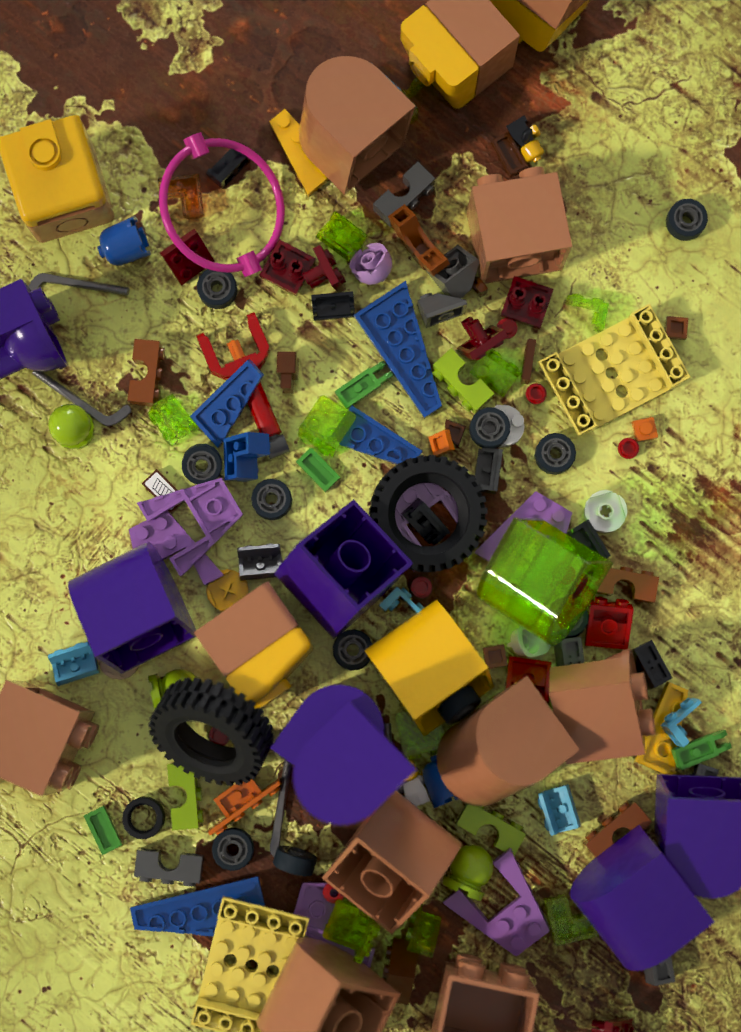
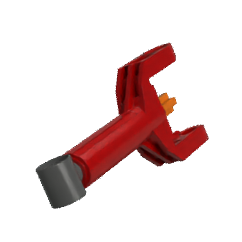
[196,312,290,459]

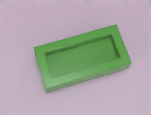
[296,448,340,493]
[84,806,123,855]

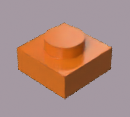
[632,417,658,443]
[428,430,455,457]

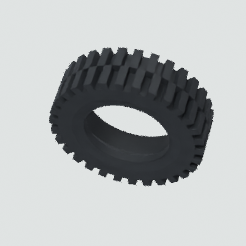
[369,455,488,572]
[149,677,274,786]

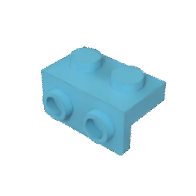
[48,642,99,686]
[538,784,581,836]

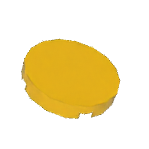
[206,569,249,611]

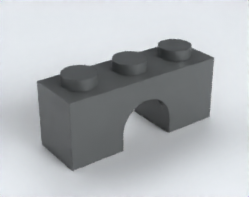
[373,161,435,227]
[134,848,205,887]

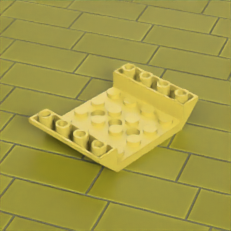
[538,304,690,436]
[191,896,309,1032]

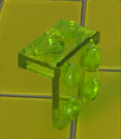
[298,395,356,457]
[395,711,443,760]
[322,900,380,964]

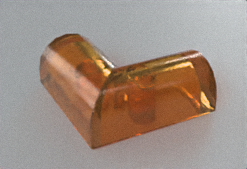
[158,173,204,219]

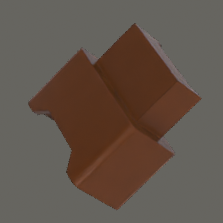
[276,352,299,394]

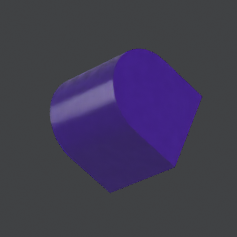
[274,499,413,639]
[68,541,196,674]
[270,685,384,765]
[293,701,416,825]
[654,774,741,898]
[570,825,715,971]

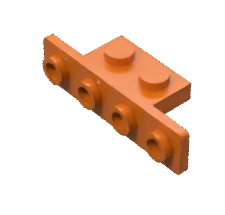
[208,778,282,835]

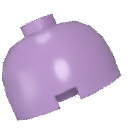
[349,243,392,285]

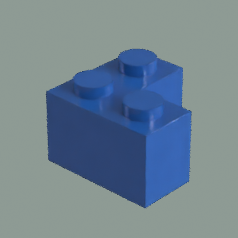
[223,432,270,482]

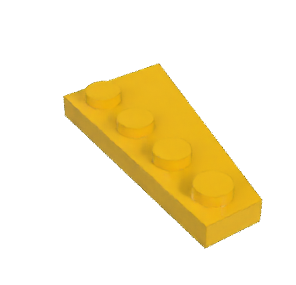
[269,109,329,197]
[635,682,688,775]

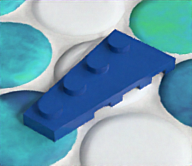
[190,359,264,448]
[328,405,422,465]

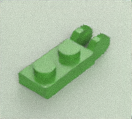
[334,361,394,410]
[671,730,731,770]

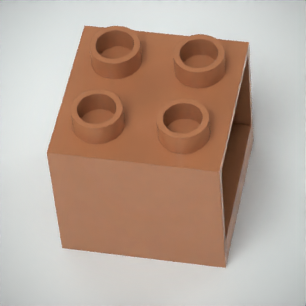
[467,167,572,284]
[0,680,99,796]
[431,953,539,1032]

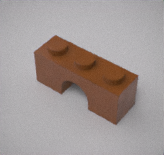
[127,339,165,407]
[589,563,659,604]
[583,801,652,858]

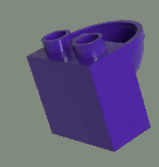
[0,279,68,380]

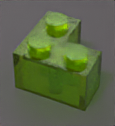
[543,894,599,946]

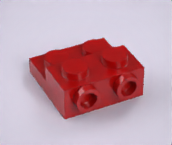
[584,597,634,650]
[504,656,552,704]

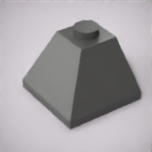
[425,245,479,299]
[417,293,467,328]

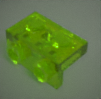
[316,211,367,262]
[469,349,521,397]
[148,394,198,446]
[405,904,442,958]

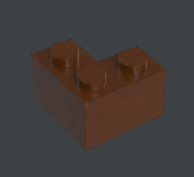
[382,937,419,1005]

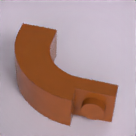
[388,204,450,276]

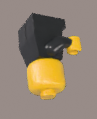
[506,115,544,163]

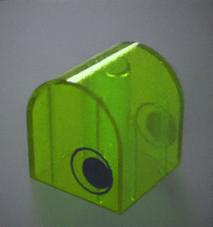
[477,517,613,646]

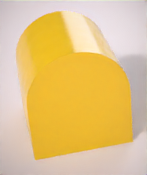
[364,600,494,737]

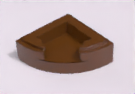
[472,276,488,298]
[445,419,466,447]

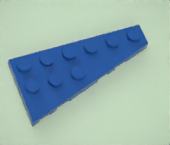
[354,281,442,419]
[130,876,266,936]

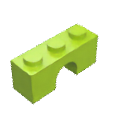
[432,348,495,414]
[167,764,204,831]
[455,803,526,856]

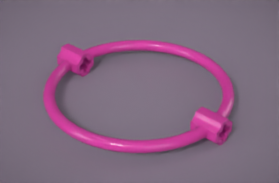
[159,132,285,277]

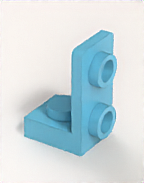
[379,587,424,613]
[660,698,702,747]

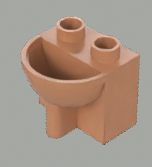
[549,649,656,764]

